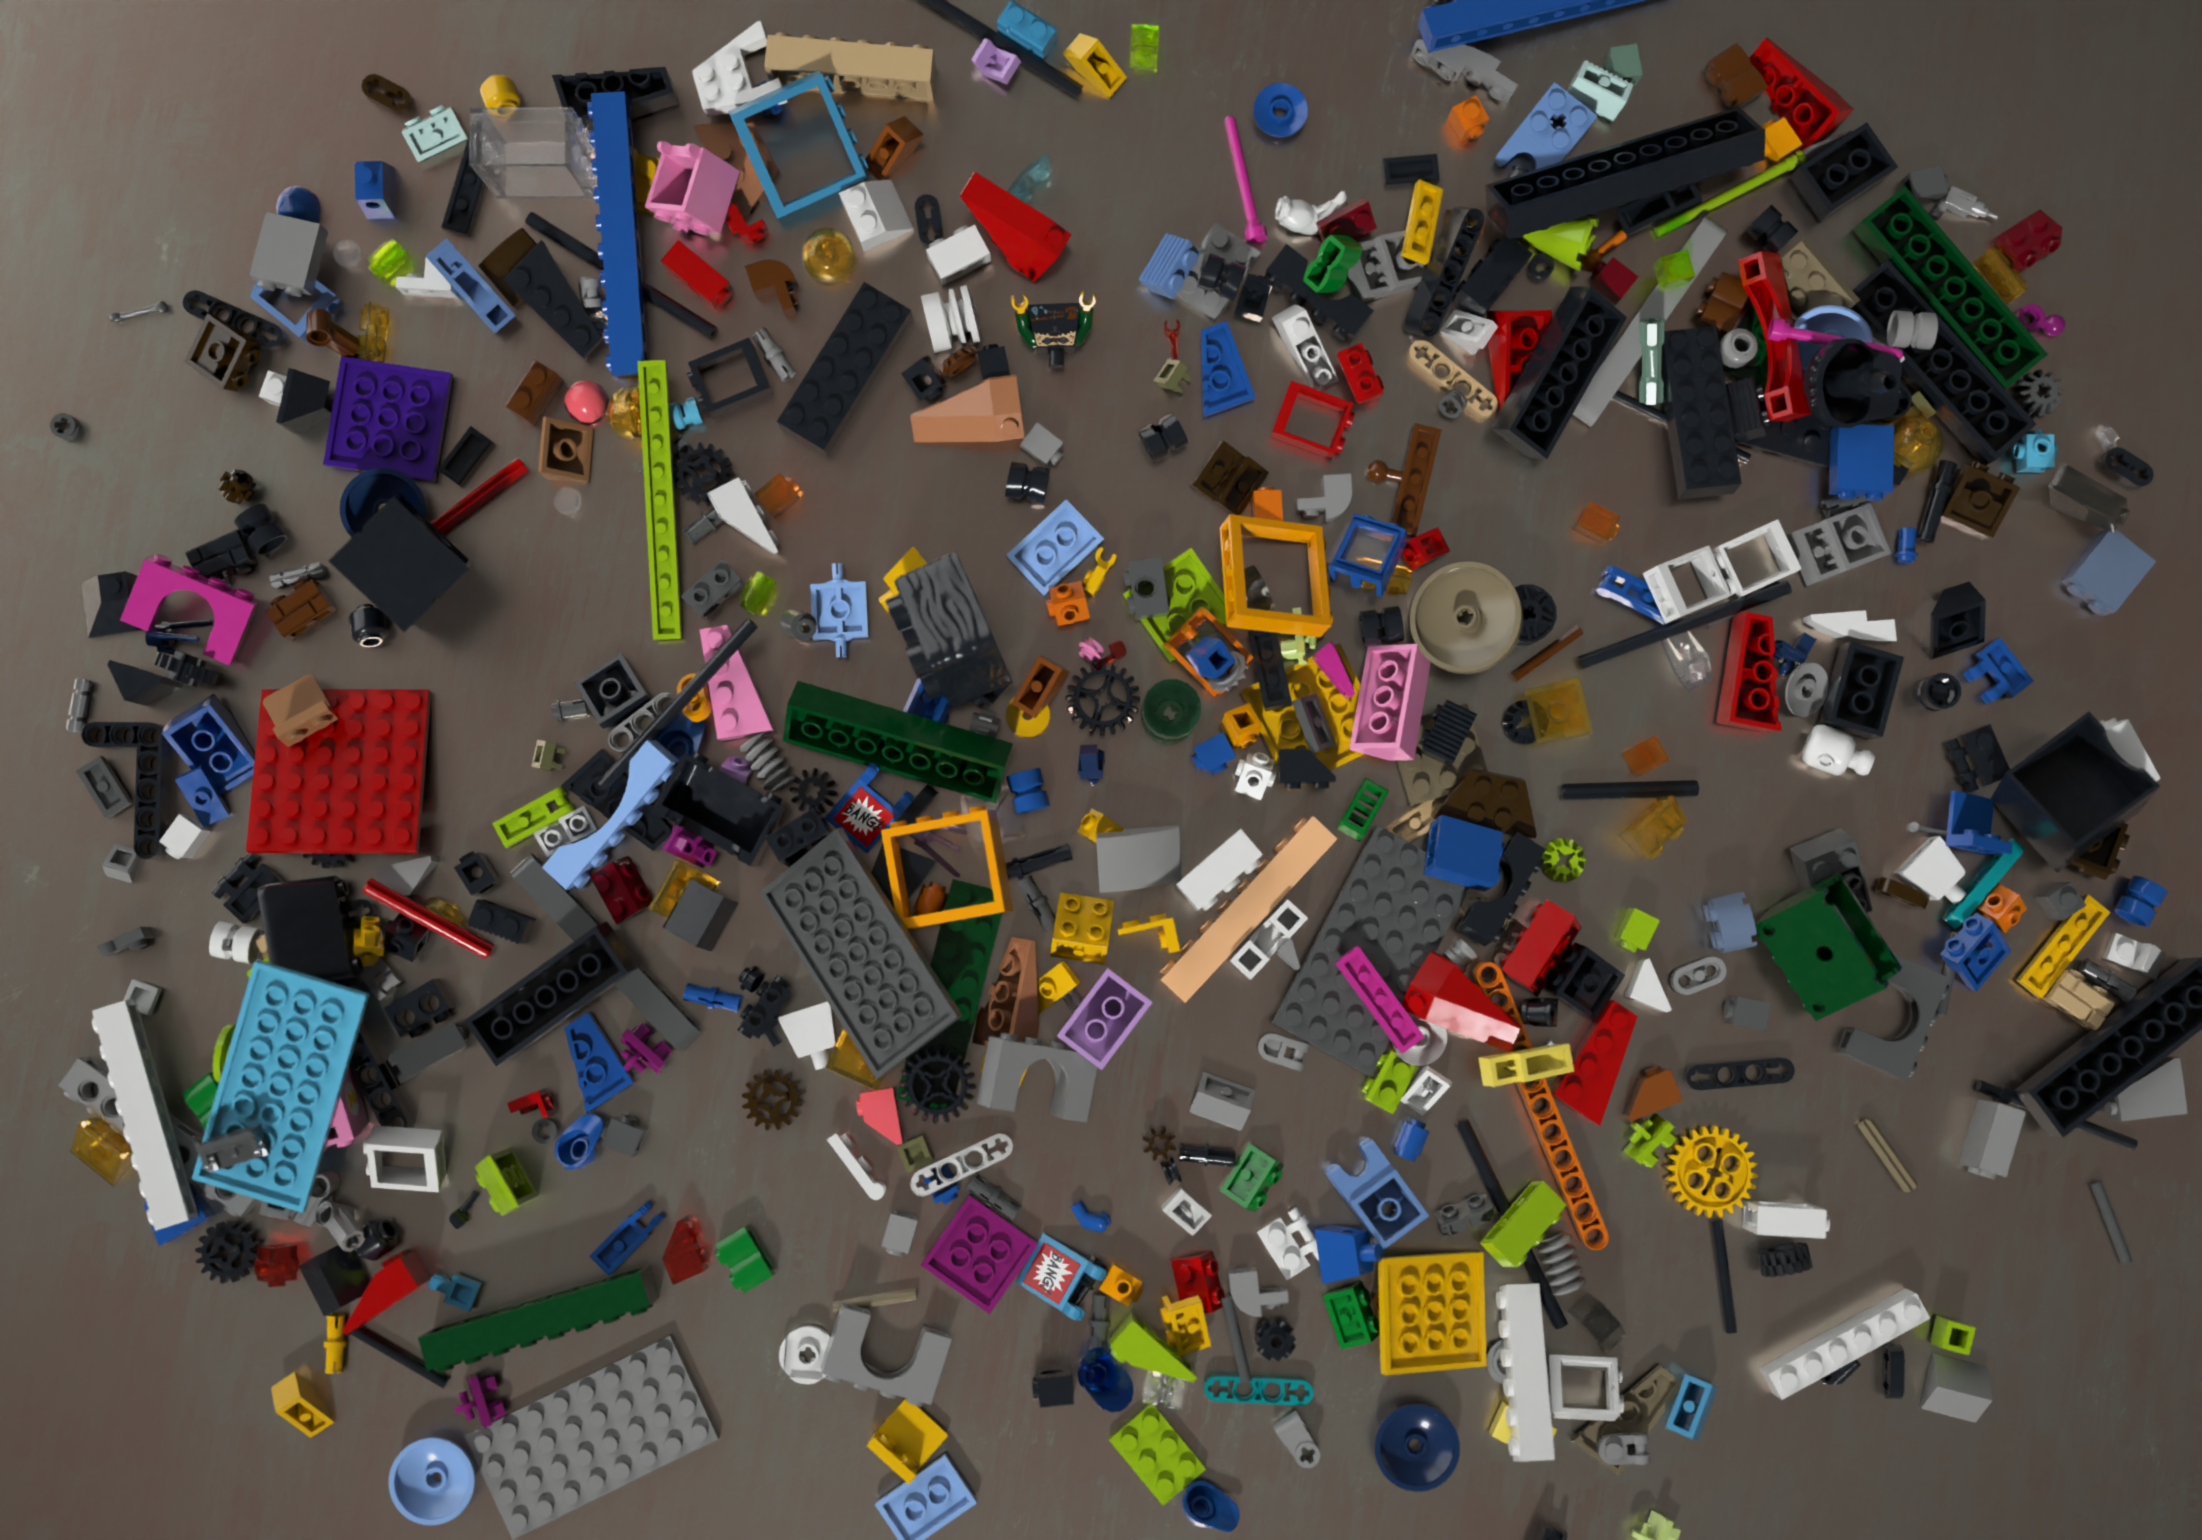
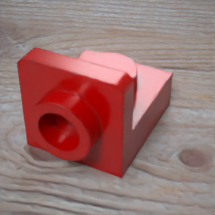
[1402,527,1450,571]
[507,1088,555,1119]

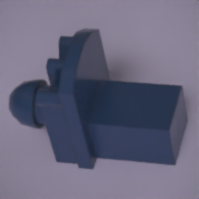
[1773,632,1816,676]
[1078,744,1105,785]

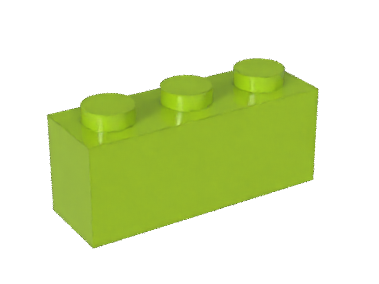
[1480,1181,1567,1267]

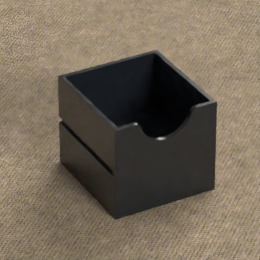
[328,493,472,632]
[1990,711,2160,873]

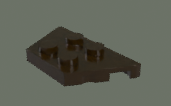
[1431,768,1537,838]

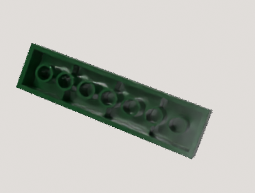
[1852,186,2048,389]
[783,681,1013,804]
[896,879,1003,1108]
[418,1265,659,1373]

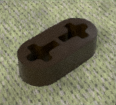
[361,74,414,115]
[1875,877,1930,910]

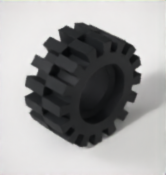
[1756,1242,1813,1277]

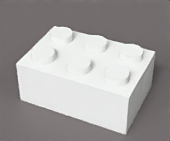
[1174,829,1263,911]

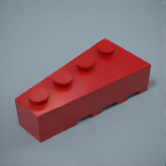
[1716,612,1782,733]

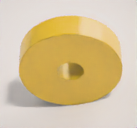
[1006,697,1050,738]

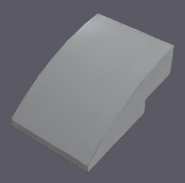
[1348,230,1433,302]
[1786,503,1892,586]
[1096,826,1182,893]

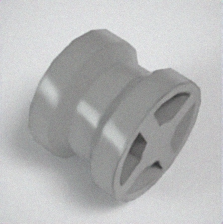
[1443,938,1479,973]

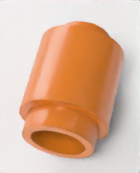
[913,881,949,916]

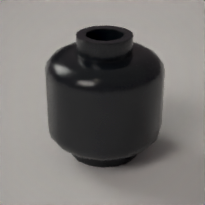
[349,604,388,647]
[355,1218,398,1261]

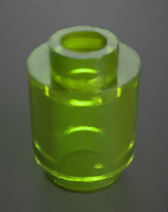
[367,238,409,279]
[738,571,776,614]

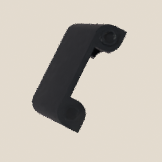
[651,751,785,867]
[258,875,363,987]

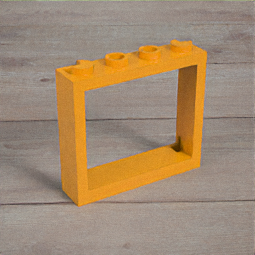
[1219,514,1333,638]
[881,805,1013,929]

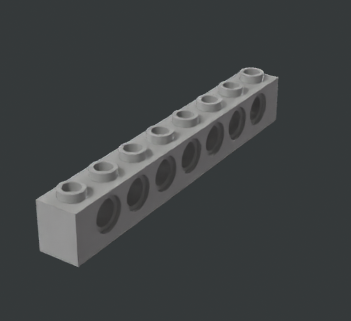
[58,1056,260,1216]

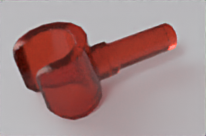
[1164,319,1180,360]
[1095,641,1126,670]

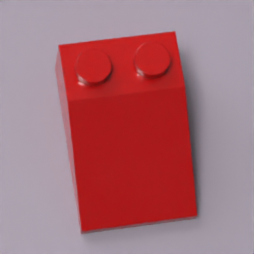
[342,1250,432,1335]

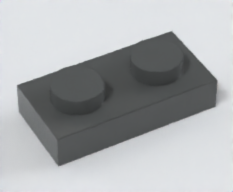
[1292,693,1336,754]
[76,756,133,818]

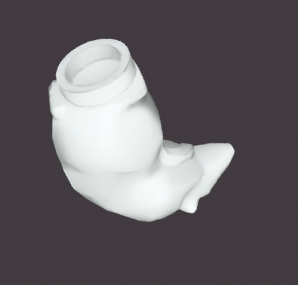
[1275,191,1348,235]

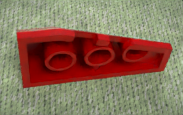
[1749,38,1854,151]
[1487,310,1552,412]

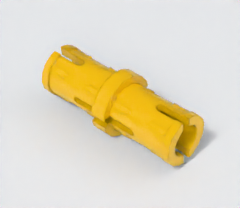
[323,1314,347,1374]

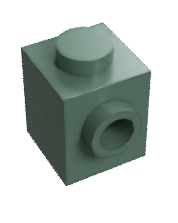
[1603,43,1643,88]

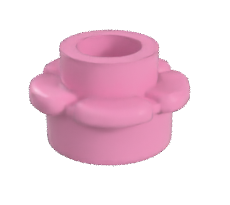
[1079,637,1104,663]

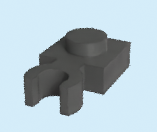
[98,927,155,956]

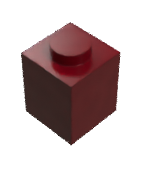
[1590,257,1639,305]

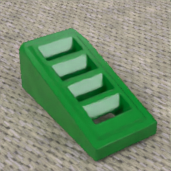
[1336,777,1389,841]

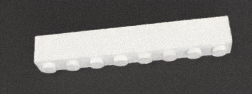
[92,1000,199,1231]

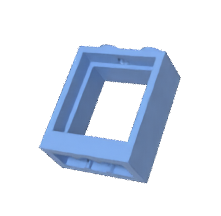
[249,280,344,344]

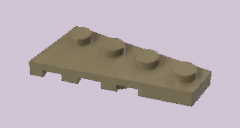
[1571,1365,1682,1476]

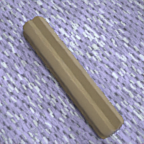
[1858,1117,1918,1192]

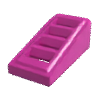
[1313,641,1355,700]

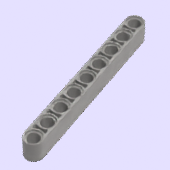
[1572,215,1728,427]

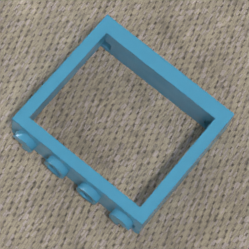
[728,70,868,219]

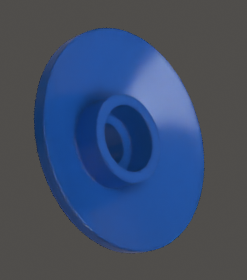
[1253,83,1308,137]

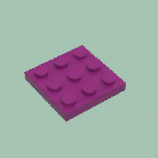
[921,1194,1038,1314]

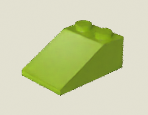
[475,1147,538,1216]
[1109,1311,1197,1382]

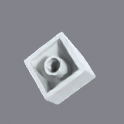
[839,179,914,252]

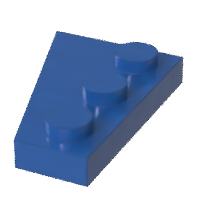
[1201,321,1255,418]
[564,1012,636,1114]

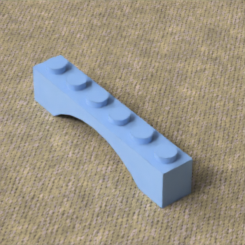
[542,740,679,890]

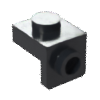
[1234,273,1274,322]

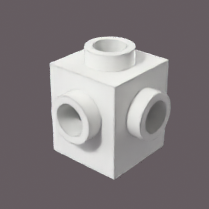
[1235,751,1277,800]

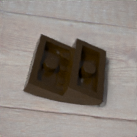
[478,228,537,307]
[1190,440,1269,516]

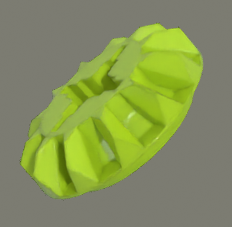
[1541,838,1586,882]

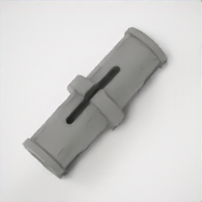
[751,327,797,382]

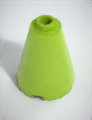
[1522,216,1599,271]

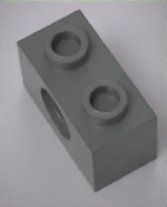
[1123,557,1169,620]

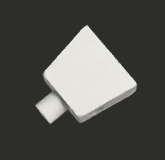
[1893,836,1966,904]
[778,1002,838,1070]

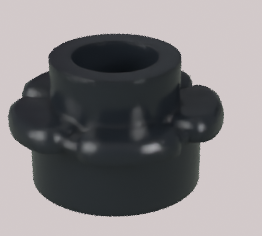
[738,966,764,993]

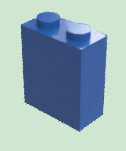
[1829,424,1894,501]
[1423,815,1504,892]

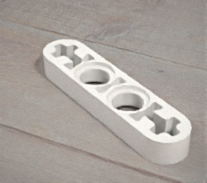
[910,1134,1013,1196]

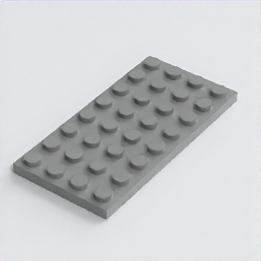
[465,1334,720,1540]

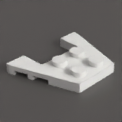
[692,20,788,117]

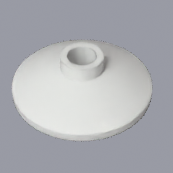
[1392,1012,1447,1066]

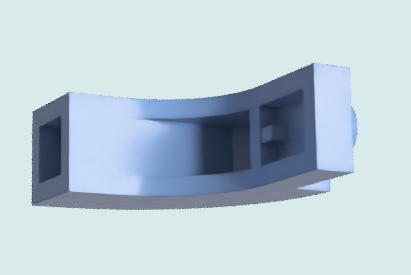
[426,238,516,333]

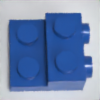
[1940,913,2012,992]

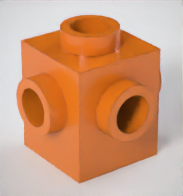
[1046,581,1090,626]
[1976,883,2027,933]

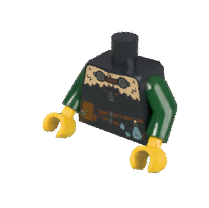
[1011,290,1097,369]

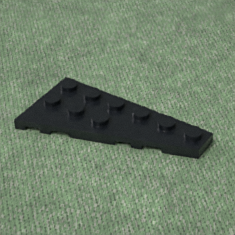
[1735,387,1914,488]

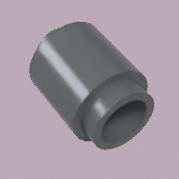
[780,609,817,640]

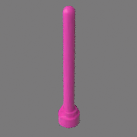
[1225,116,1268,244]
[1767,317,1903,359]

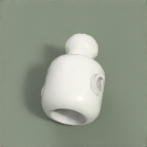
[1802,724,1875,776]

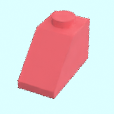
[856,1086,904,1145]

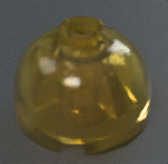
[802,227,857,285]
[605,385,642,441]
[1893,416,1944,473]

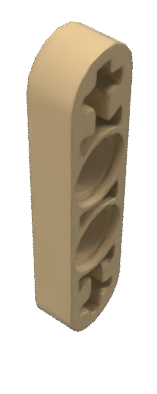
[1408,340,1498,419]

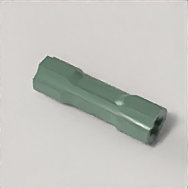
[1639,317,1665,405]

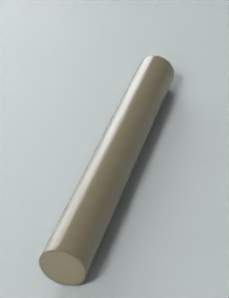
[832,1288,917,1313]

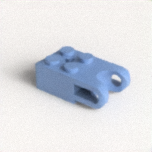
[1494,82,1598,169]
[1324,1137,1429,1250]

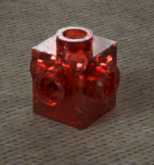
[254,1243,300,1287]

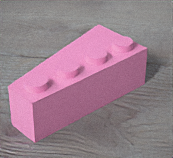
[699,625,777,742]

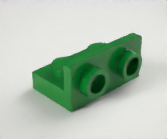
[1220,1143,1284,1212]
[1323,1281,1380,1350]

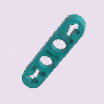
[1943,838,2025,929]
[1203,1373,1314,1406]

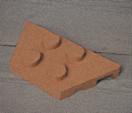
[693,123,780,220]

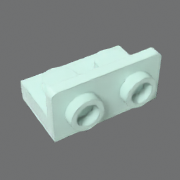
[401,104,468,162]

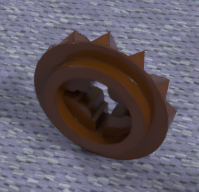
[939,345,978,377]

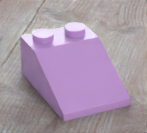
[1057,968,1152,1070]

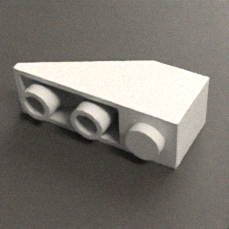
[1272,304,1339,391]
[707,477,779,554]

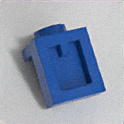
[921,1163,961,1205]

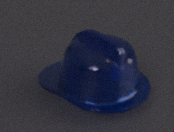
[1077,1347,1134,1413]

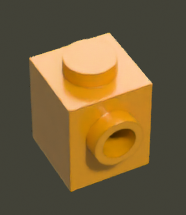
[1761,117,1802,166]
[1219,703,1262,749]
[1099,1261,1144,1307]

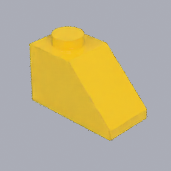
[1063,33,1127,97]
[271,1372,334,1438]

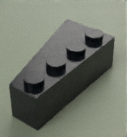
[552,67,679,137]

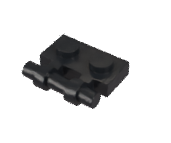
[1946,724,2010,793]
[211,853,284,924]

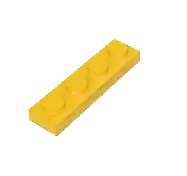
[2016,894,2110,998]

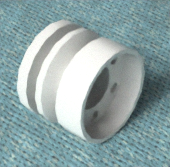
[921,285,980,353]

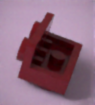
[1316,197,1377,245]
[1995,209,2063,273]
[590,856,655,925]

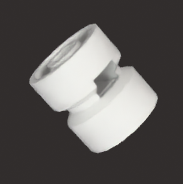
[209,921,262,964]

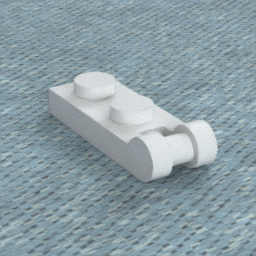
[827,1131,887,1200]

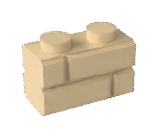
[2042,969,2115,1030]

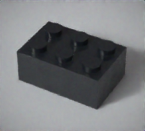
[1790,122,1898,221]
[1819,641,1904,740]

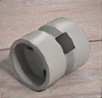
[1887,310,1938,350]

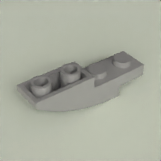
[1411,39,1518,103]

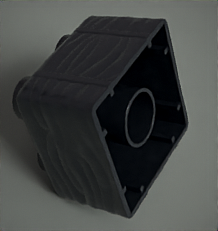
[885,550,1013,706]

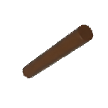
[1510,625,1583,682]

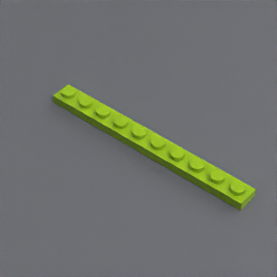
[637,360,682,640]

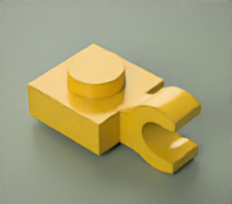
[1082,547,1116,599]

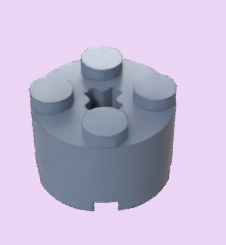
[1703,892,1757,954]

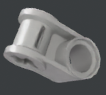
[1272,1410,1320,1468]

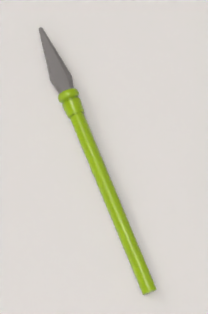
[1654,131,1852,237]

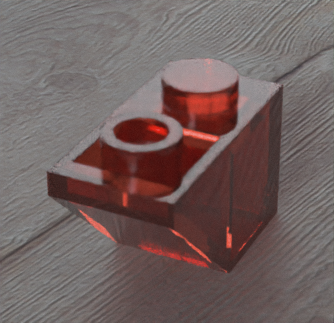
[662,1216,710,1285]

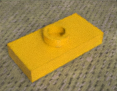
[1037,960,1081,1015]

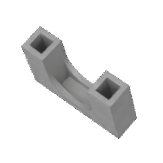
[976,1032,1098,1123]
[821,1302,952,1406]

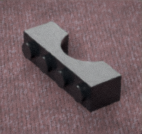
[1264,244,1374,342]
[1456,831,1546,947]

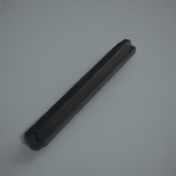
[1560,780,1699,800]

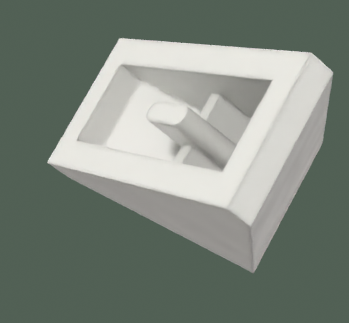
[1624,958,1672,1012]
[1401,1065,1452,1116]
[1161,1185,1212,1236]

